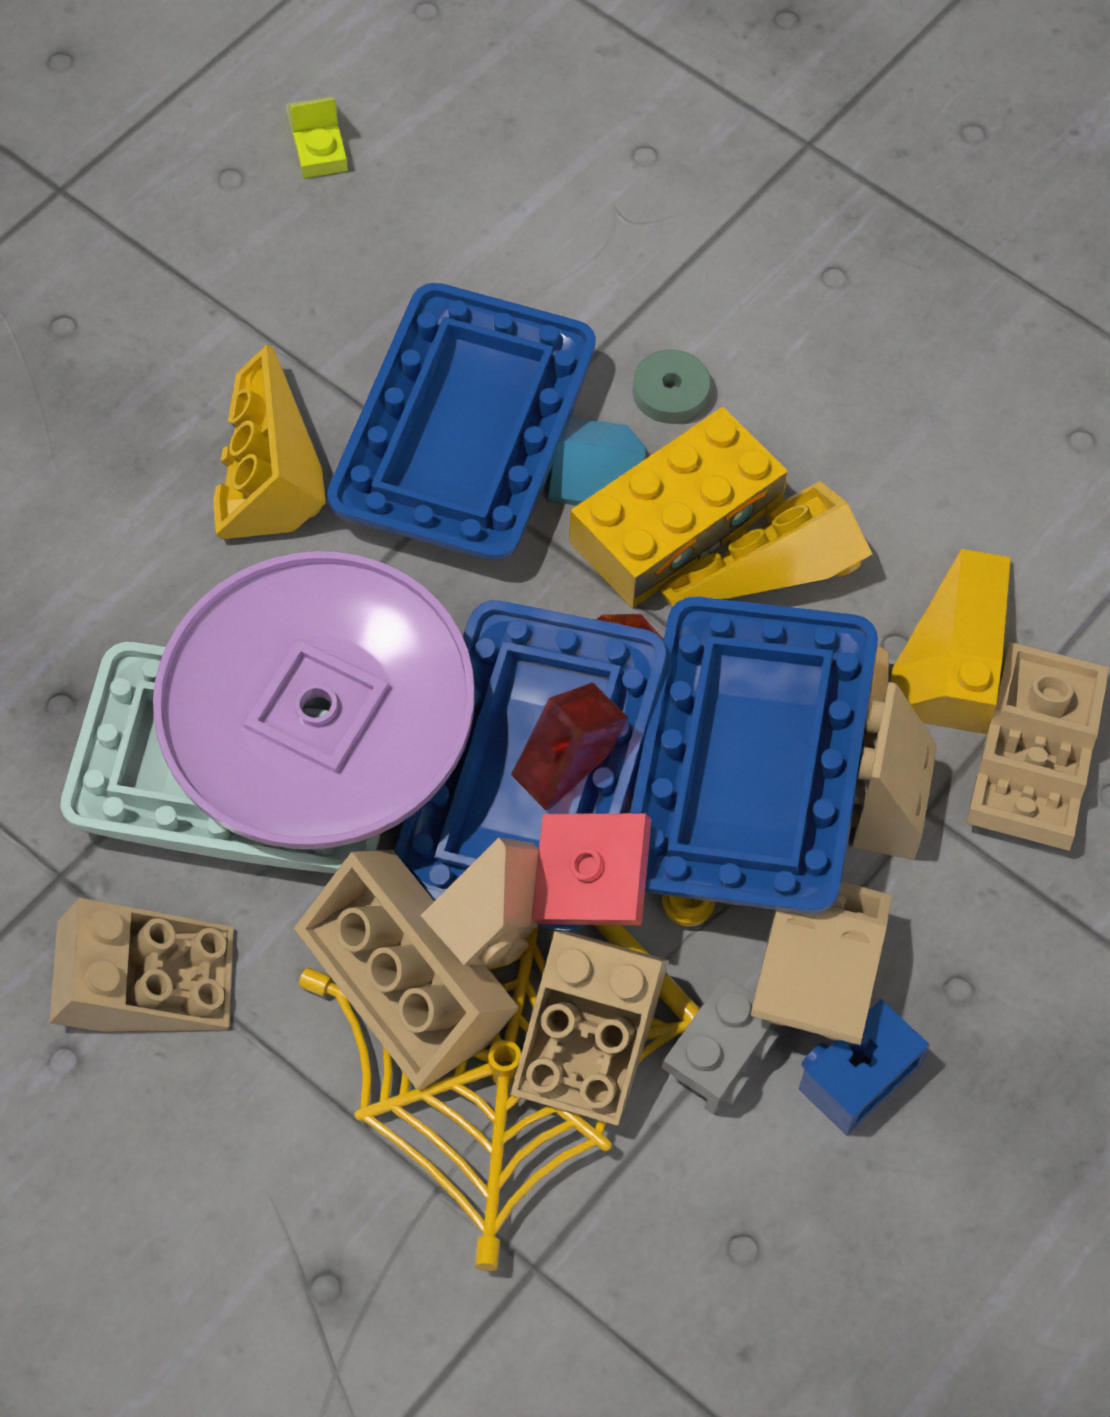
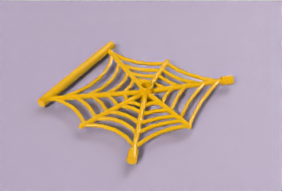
[299,925,700,1271]

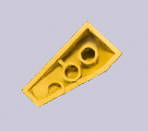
[213,344,326,539]

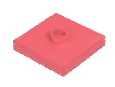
[531,814,652,925]

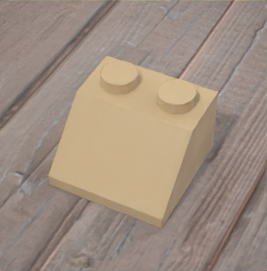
[420,838,539,966]

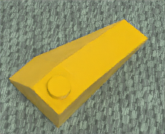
[659,481,872,607]
[890,549,1011,734]

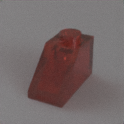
[511,682,628,810]

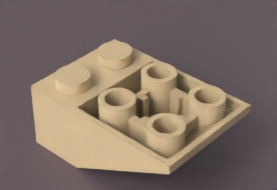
[851,682,937,860]
[750,882,892,1045]
[49,898,234,1032]
[511,931,669,1126]

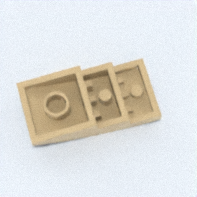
[966,642,1109,851]

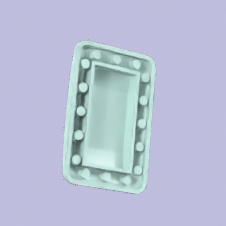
[60,642,381,873]

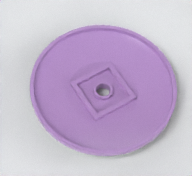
[153,551,475,849]

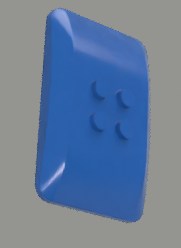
[327,283,596,561]
[630,597,878,914]
[394,600,668,933]

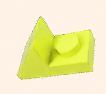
[285,96,348,179]

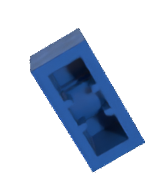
[799,999,930,1136]

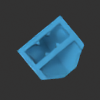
[548,417,647,506]

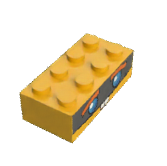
[569,406,788,609]

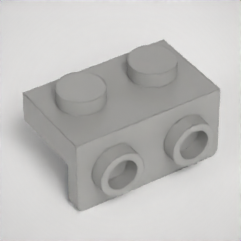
[661,975,780,1114]

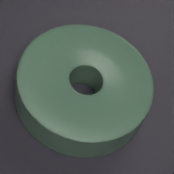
[633,349,710,424]

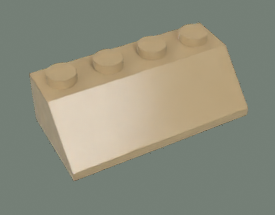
[293,850,519,1090]

